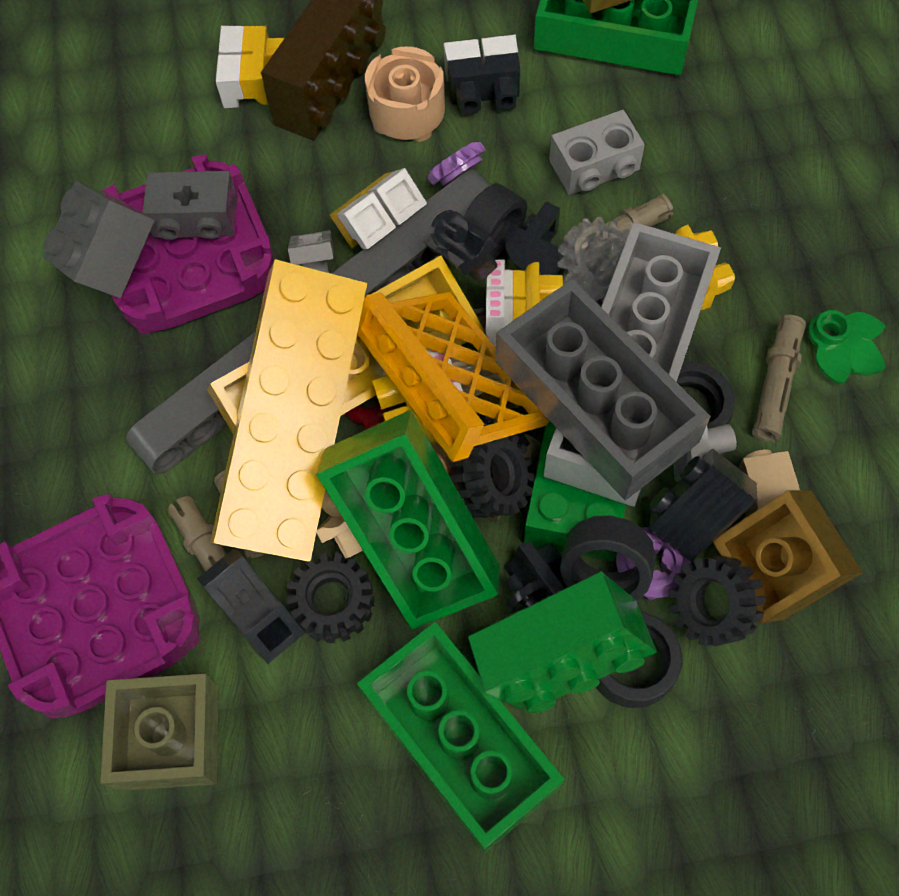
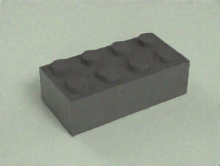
[495,279,711,501]

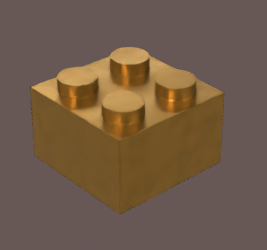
[713,490,863,624]

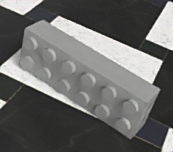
[544,222,721,507]

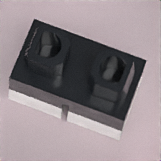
[444,35,520,115]

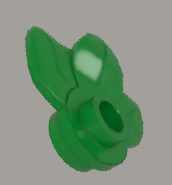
[808,310,886,384]

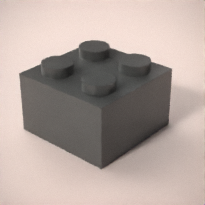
[43,180,155,298]

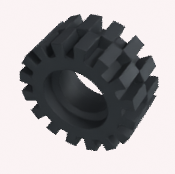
[449,435,534,518]
[286,552,375,643]
[669,556,766,646]

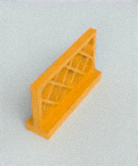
[357,292,550,462]

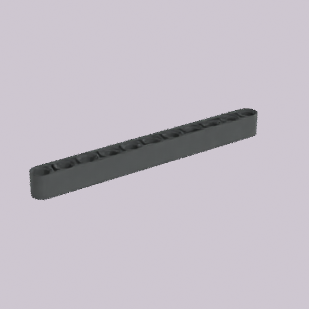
[126,169,492,474]

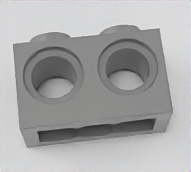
[549,109,645,195]

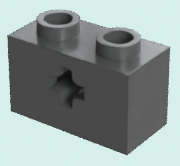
[143,171,238,240]

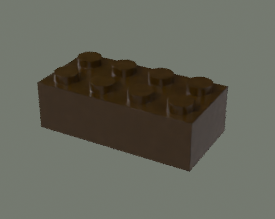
[261,0,386,141]

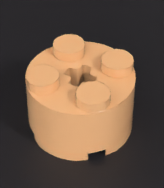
[365,47,445,142]

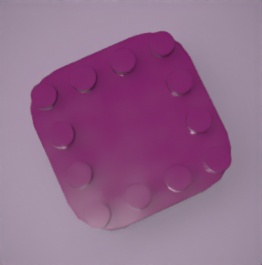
[102,154,275,334]
[0,494,200,719]

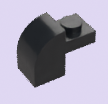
[505,201,569,280]
[197,548,305,664]

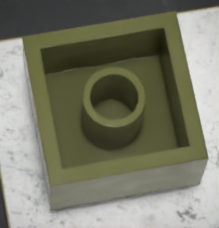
[100,674,219,791]

